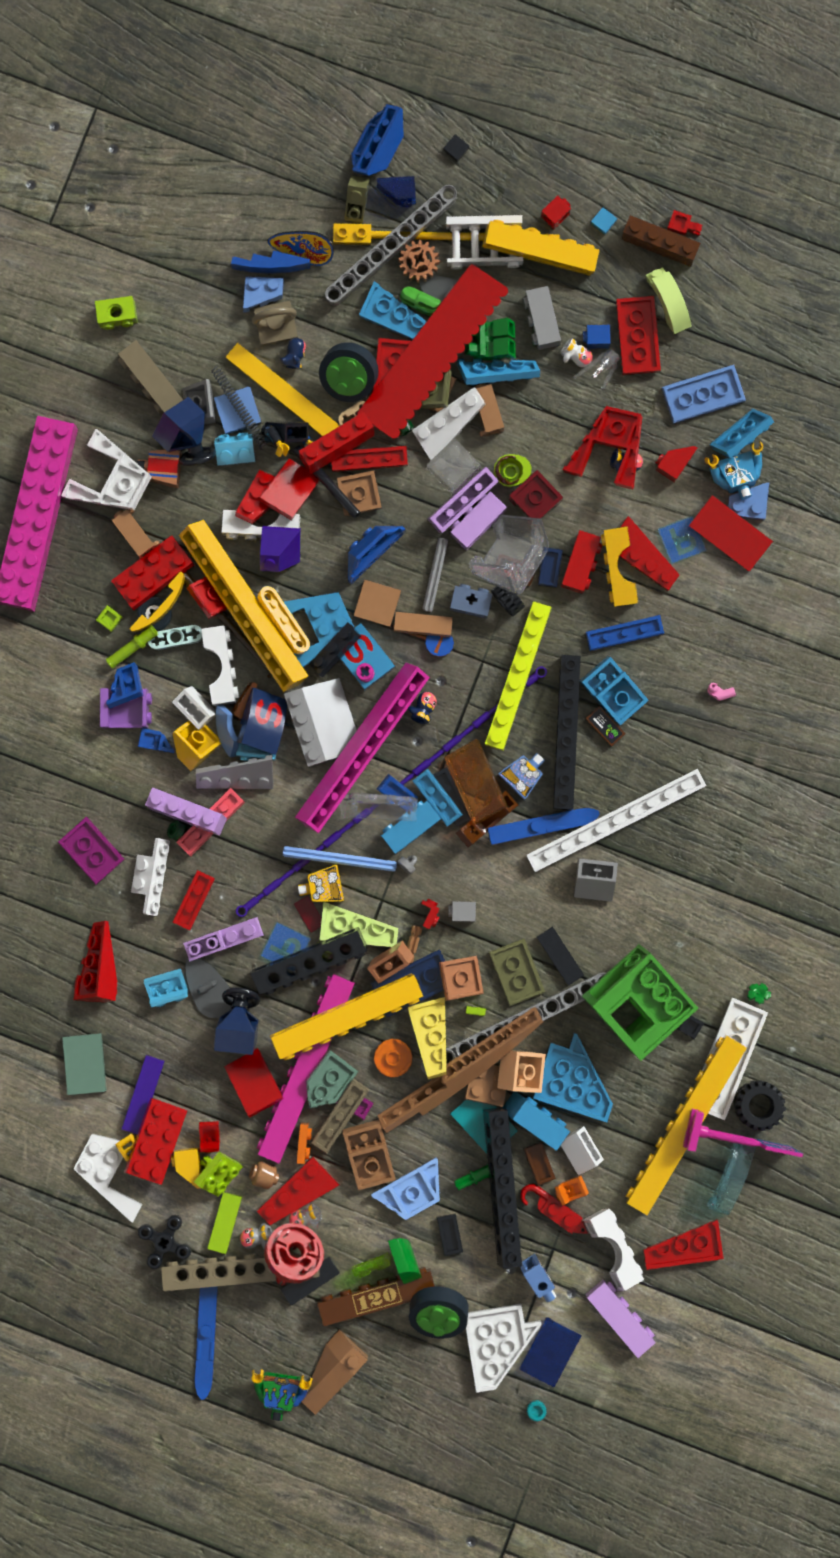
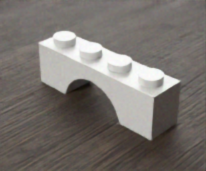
[222,510,300,541]
[201,626,239,706]
[583,1209,644,1291]

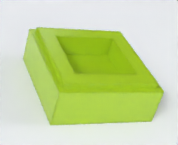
[96,605,123,632]
[466,1006,486,1016]

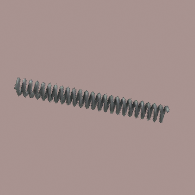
[211,366,268,450]

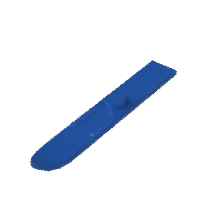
[487,808,600,845]
[195,1286,218,1400]

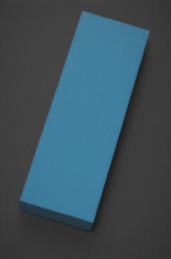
[413,769,463,827]

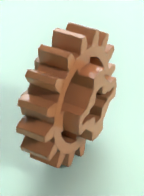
[399,240,440,283]

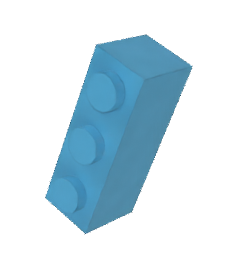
[381,800,441,855]

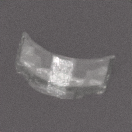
[339,793,418,822]

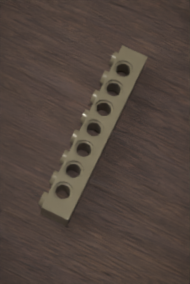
[161,1249,320,1291]

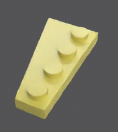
[408,997,447,1080]

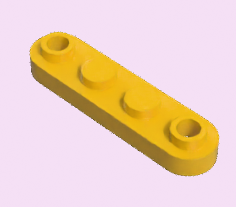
[257,586,310,655]

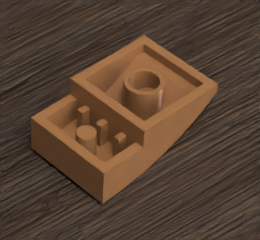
[343,1119,396,1190]

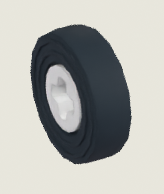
[137,597,172,631]

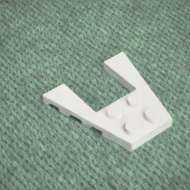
[61,429,152,510]
[74,1134,143,1223]

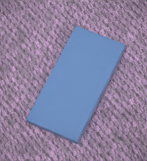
[661,365,746,424]

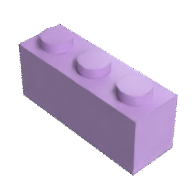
[450,491,507,551]

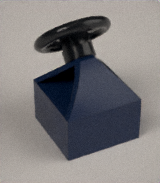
[152,397,216,466]
[214,988,260,1055]

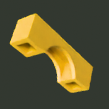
[601,526,638,606]

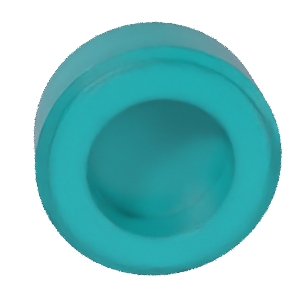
[527,1400,547,1421]

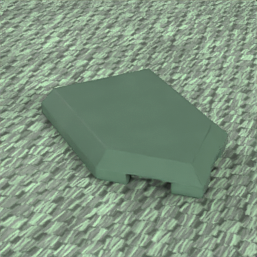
[306,1050,358,1108]

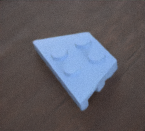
[371,1157,440,1220]

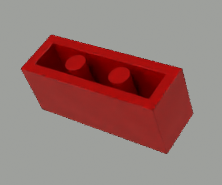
[561,530,602,594]

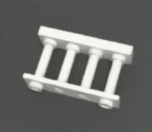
[446,215,523,269]

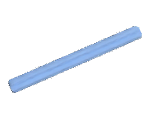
[283,846,397,872]

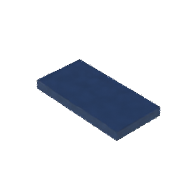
[371,949,445,1018]

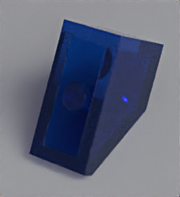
[377,176,416,207]

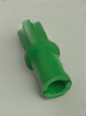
[454,1164,489,1190]

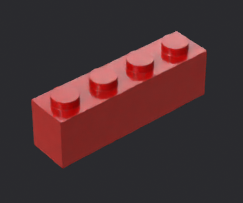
[299,412,375,475]

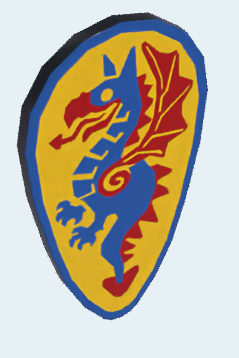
[268,231,334,266]

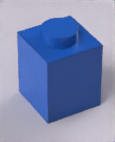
[582,325,610,349]

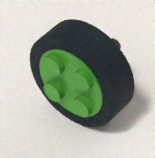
[319,342,379,402]
[409,1285,469,1339]

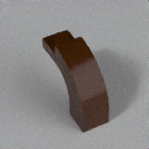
[456,791,518,848]

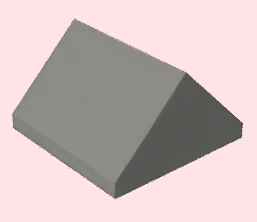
[182,379,216,424]

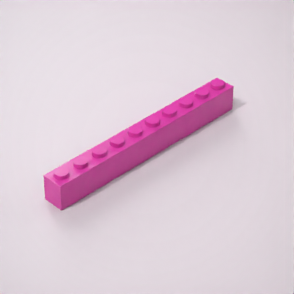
[295,663,430,833]
[256,974,355,1163]

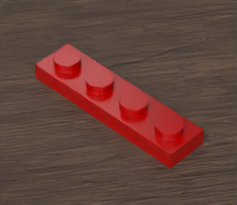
[331,446,408,472]

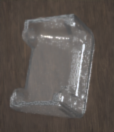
[469,514,549,594]

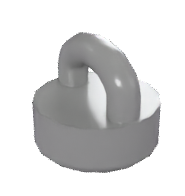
[397,855,417,874]

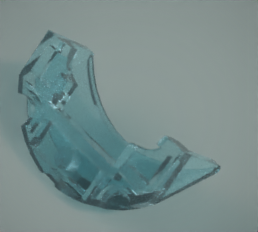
[707,1134,756,1215]

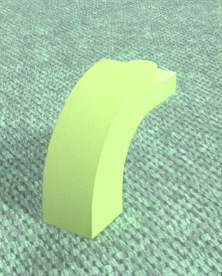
[646,267,692,334]

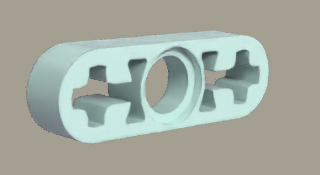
[148,625,203,650]

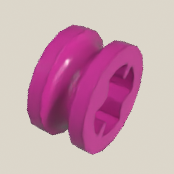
[356,663,375,682]

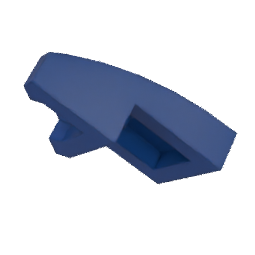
[138,728,174,753]

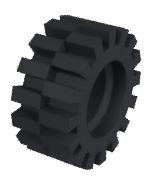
[491,581,525,617]

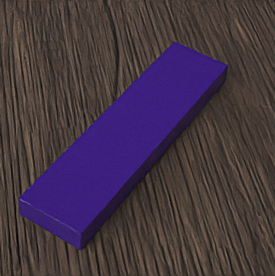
[122,1055,165,1134]

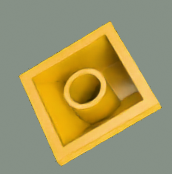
[172,720,221,771]

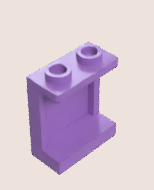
[100,688,152,728]

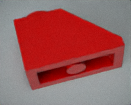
[656,446,697,483]

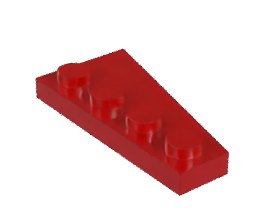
[619,516,679,591]
[257,1157,340,1225]
[643,1219,724,1270]

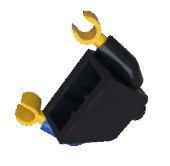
[261,421,312,457]

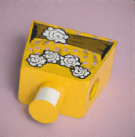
[298,865,344,902]

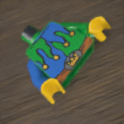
[251,1369,313,1421]

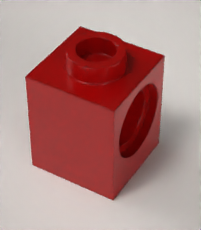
[541,196,571,230]

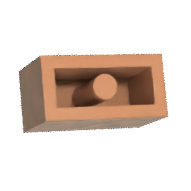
[367,941,414,983]

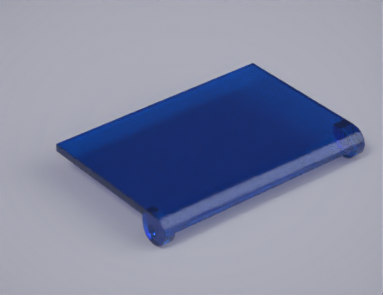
[519,1317,582,1387]

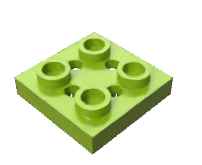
[194,1152,243,1197]

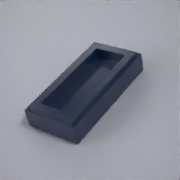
[538,547,563,588]

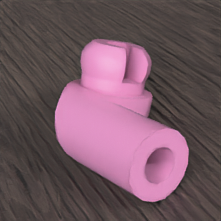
[707,683,736,701]

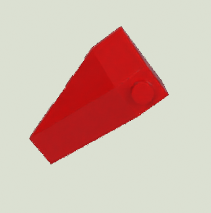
[73,921,117,1003]

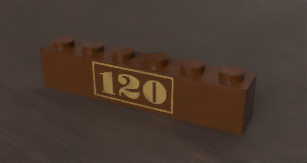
[317,1267,435,1326]

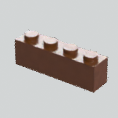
[621,215,700,267]

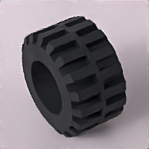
[734,1080,786,1131]

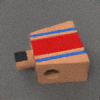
[137,450,182,488]

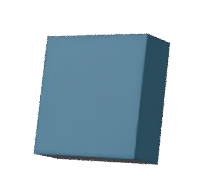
[590,207,617,235]

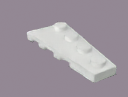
[412,387,486,463]

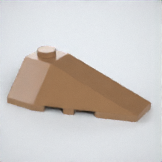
[302,1329,368,1415]

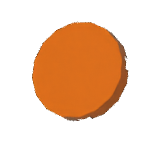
[374,1039,412,1077]

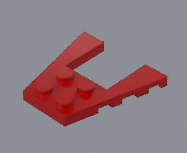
[563,406,643,490]

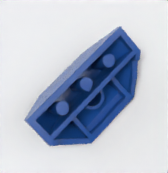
[351,104,404,176]
[348,526,406,585]

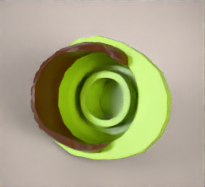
[493,454,531,487]

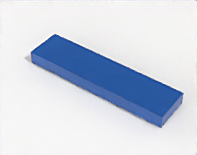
[585,615,664,651]

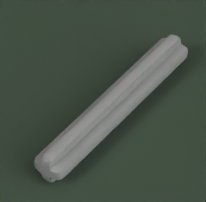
[423,538,448,612]

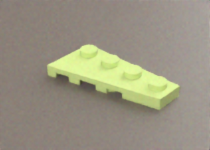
[320,902,398,947]

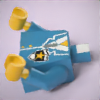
[705,441,763,500]

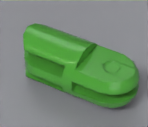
[400,287,440,317]

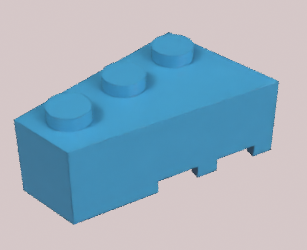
[502,1091,570,1151]

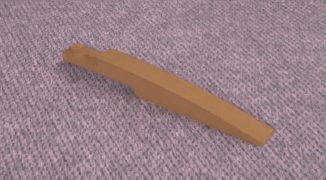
[377,1007,543,1133]

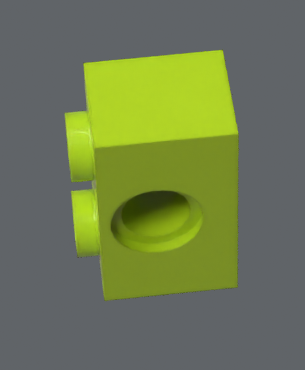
[95,296,138,330]

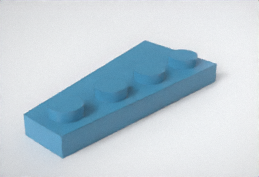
[359,281,427,340]
[457,359,540,385]

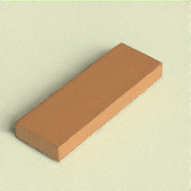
[394,612,453,637]

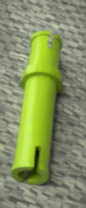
[106,625,159,669]

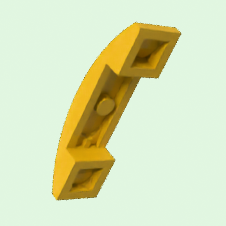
[130,571,185,633]

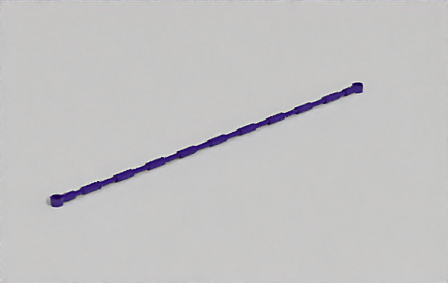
[236,666,547,917]

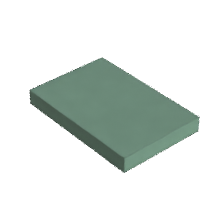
[62,1033,107,1095]

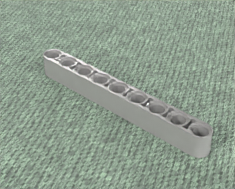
[325,185,457,306]

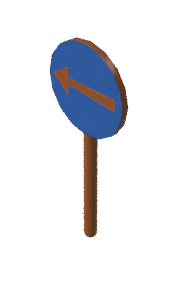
[392,625,454,657]

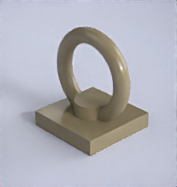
[252,301,298,347]

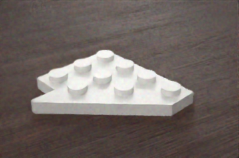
[466,1304,542,1393]

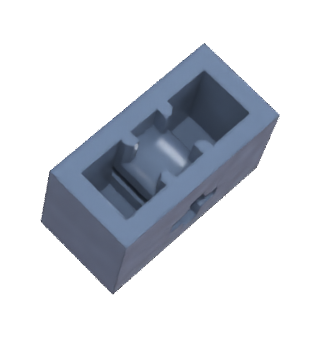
[450,584,492,619]

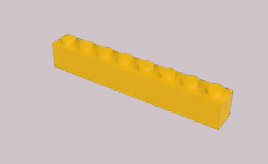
[269,973,423,1060]

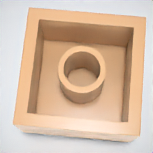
[497,1050,545,1093]

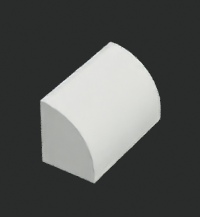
[172,686,216,730]
[561,1126,604,1175]

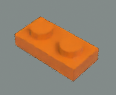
[297,1123,312,1164]

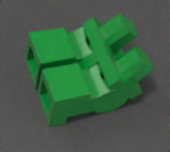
[465,318,516,361]

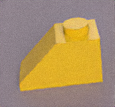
[171,1147,202,1189]

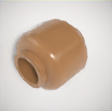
[249,1161,279,1189]

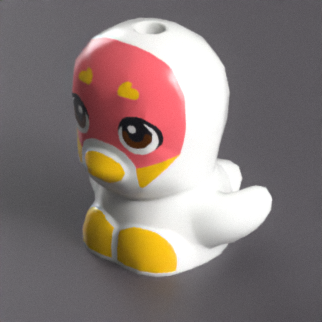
[560,338,593,367]

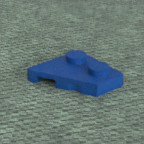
[106,662,144,709]

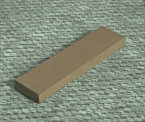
[311,1078,370,1154]

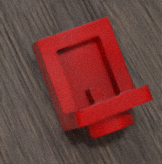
[421,899,440,929]
[199,1121,220,1153]

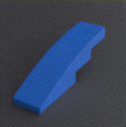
[231,251,311,274]

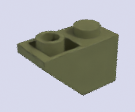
[344,175,370,223]

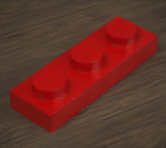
[173,870,215,931]

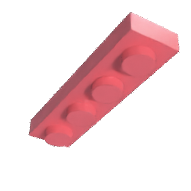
[176,788,245,856]

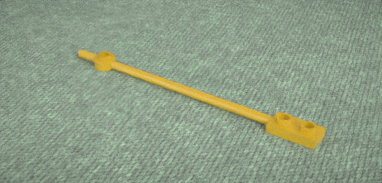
[333,224,560,245]

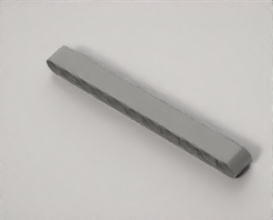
[421,972,607,1074]

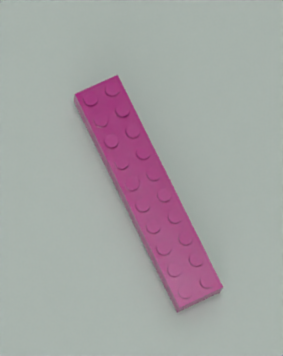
[0,416,78,612]

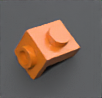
[555,1176,589,1205]

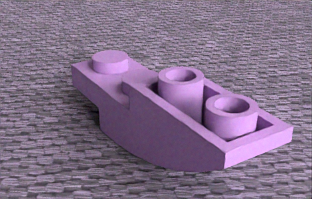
[183,917,263,961]

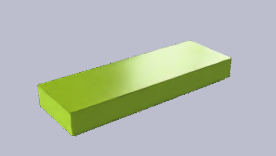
[207,1192,242,1254]

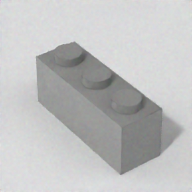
[523,286,561,350]

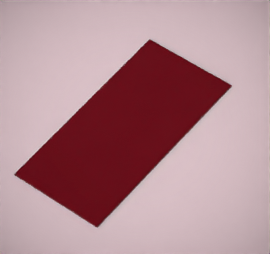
[294,895,322,933]

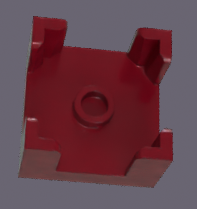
[508,470,563,527]

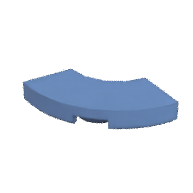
[216,704,239,757]

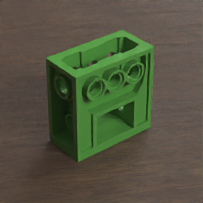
[582,944,699,1061]

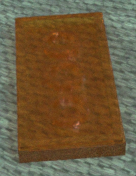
[444,739,508,825]

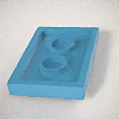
[710,409,774,458]

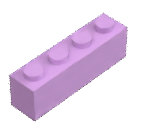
[427,467,498,533]
[145,787,227,836]
[585,1280,656,1358]

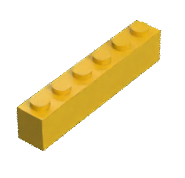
[482,220,599,276]

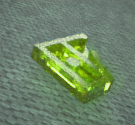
[352,1253,391,1278]

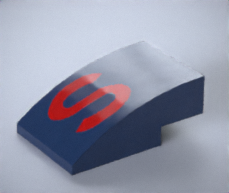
[237,687,287,755]

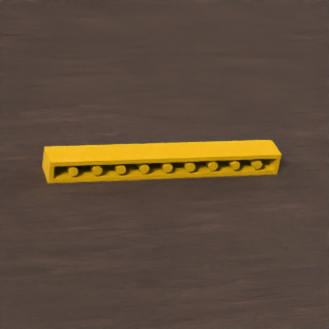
[179,520,308,692]
[625,1034,747,1215]

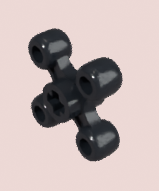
[138,1214,192,1269]

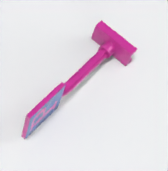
[683,1108,803,1157]

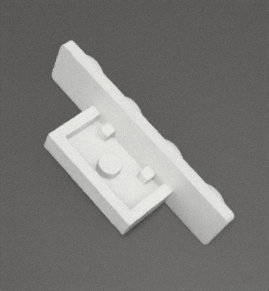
[131,838,170,916]

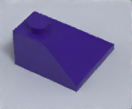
[260,526,301,572]

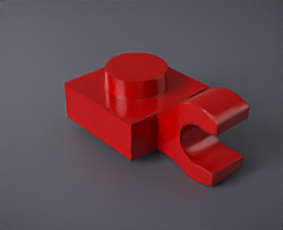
[667,210,703,236]

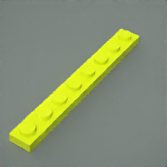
[485,601,551,751]

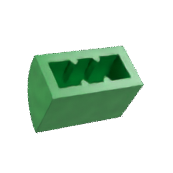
[388,1238,422,1284]

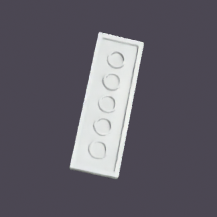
[702,997,768,1120]

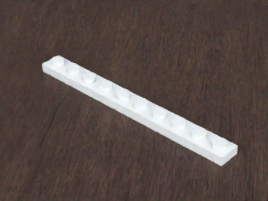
[526,769,706,872]

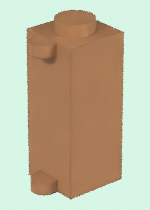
[476,383,504,437]
[112,509,160,559]

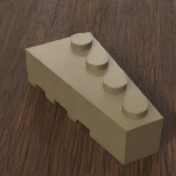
[118,340,183,415]

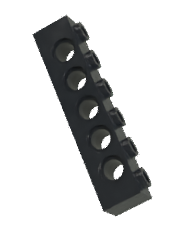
[251,927,368,995]

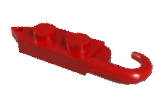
[520,1184,587,1234]

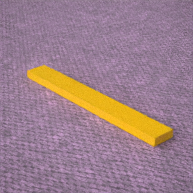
[226,343,340,436]

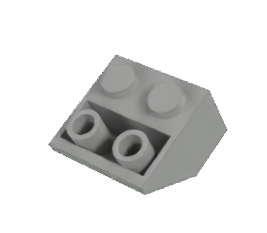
[574,858,618,902]

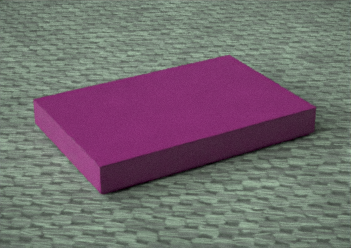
[58,817,125,885]

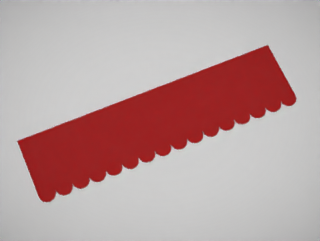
[357,263,508,438]

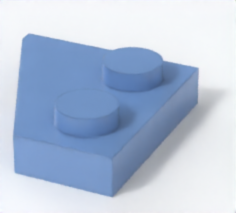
[243,277,284,312]
[728,483,769,520]

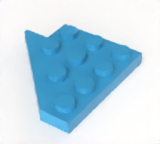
[533,1033,613,1122]

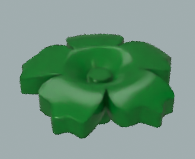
[747,983,771,1005]

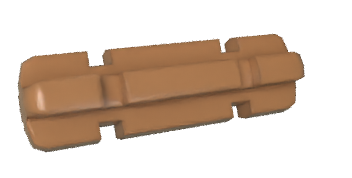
[407,926,422,963]

